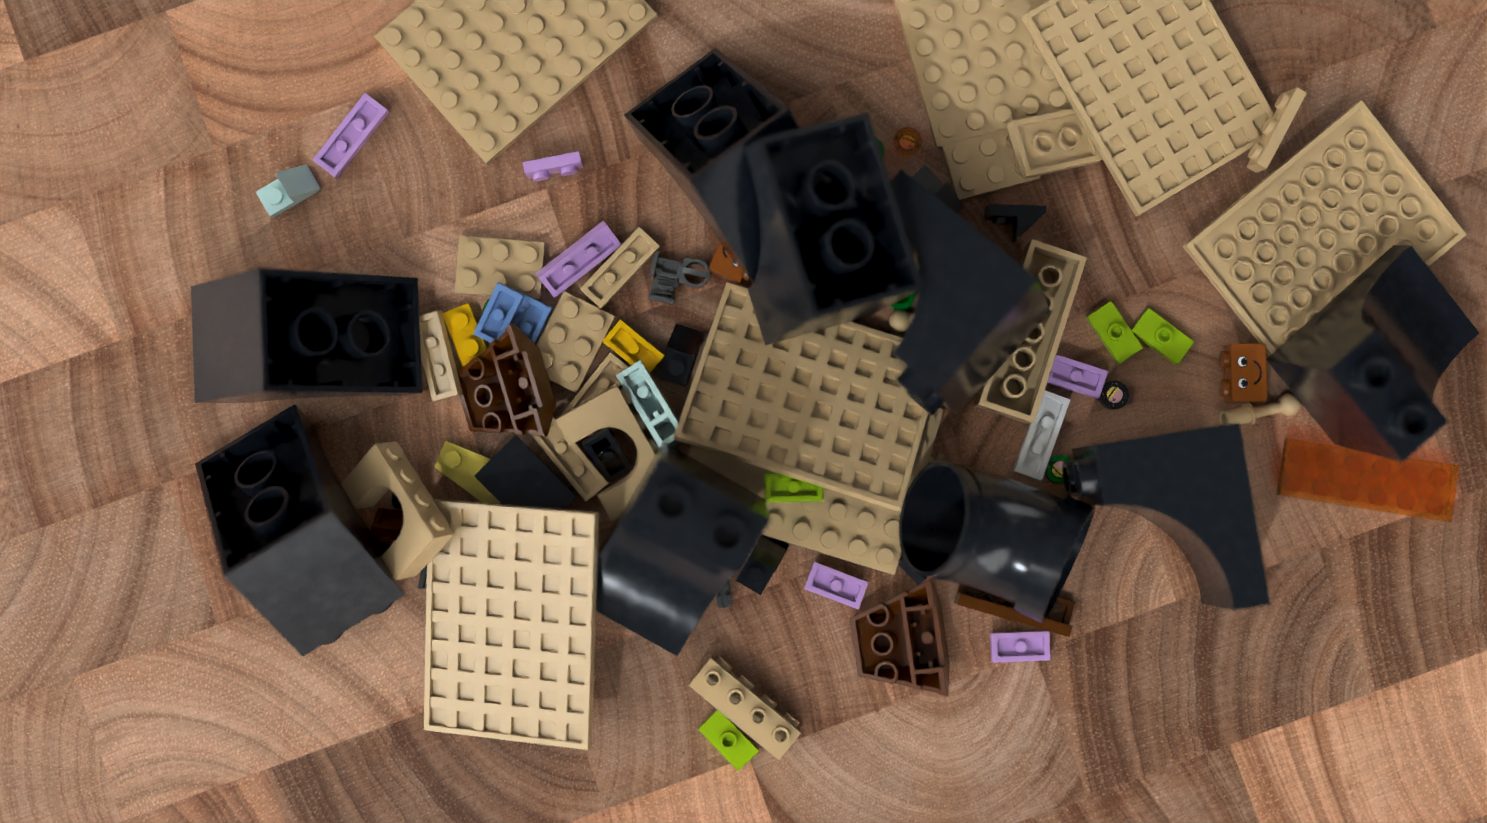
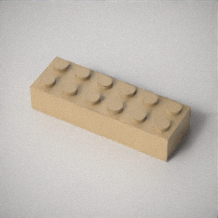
[974,240,1087,425]

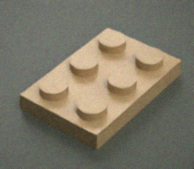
[1007,108,1102,179]
[942,128,1041,201]
[454,236,546,300]
[536,291,616,393]

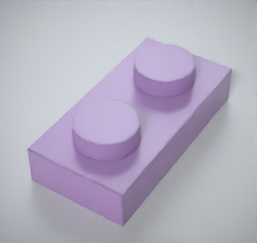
[522,151,584,181]
[1047,354,1108,399]
[804,562,869,609]
[990,630,1051,663]

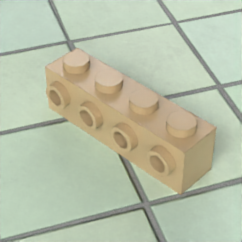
[688,656,801,760]

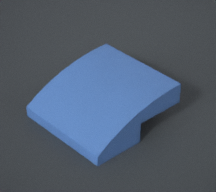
[473,282,553,345]

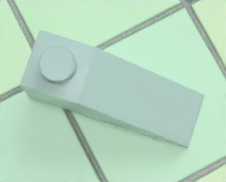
[616,360,682,448]

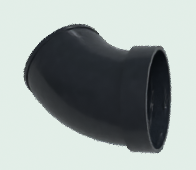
[899,461,1096,623]

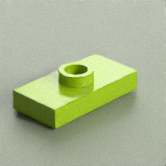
[1086,301,1143,365]
[1131,308,1194,365]
[764,473,824,503]
[698,710,759,771]

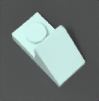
[256,164,322,218]

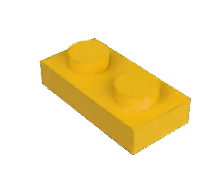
[442,303,487,367]
[602,319,665,374]

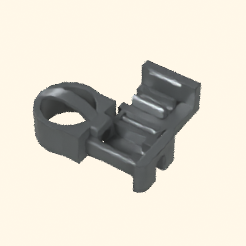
[648,252,710,305]

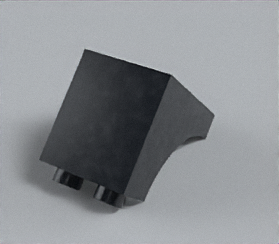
[624,48,800,282]
[745,112,924,346]
[890,169,1050,416]
[1266,245,1479,462]
[191,268,422,403]
[195,404,404,656]
[1062,423,1270,610]
[596,441,770,656]

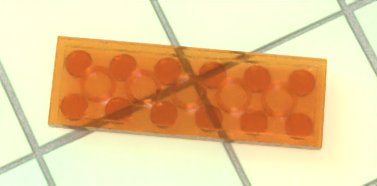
[1277,438,1460,523]

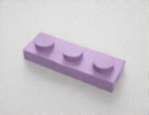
[313,93,389,179]
[535,221,622,298]

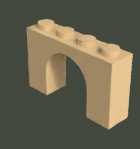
[555,385,658,522]
[341,441,455,580]

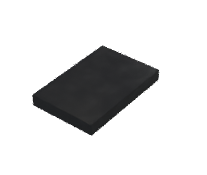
[474,435,577,510]

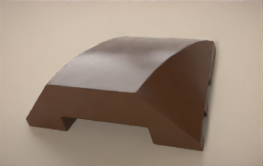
[458,324,556,436]
[850,579,950,696]

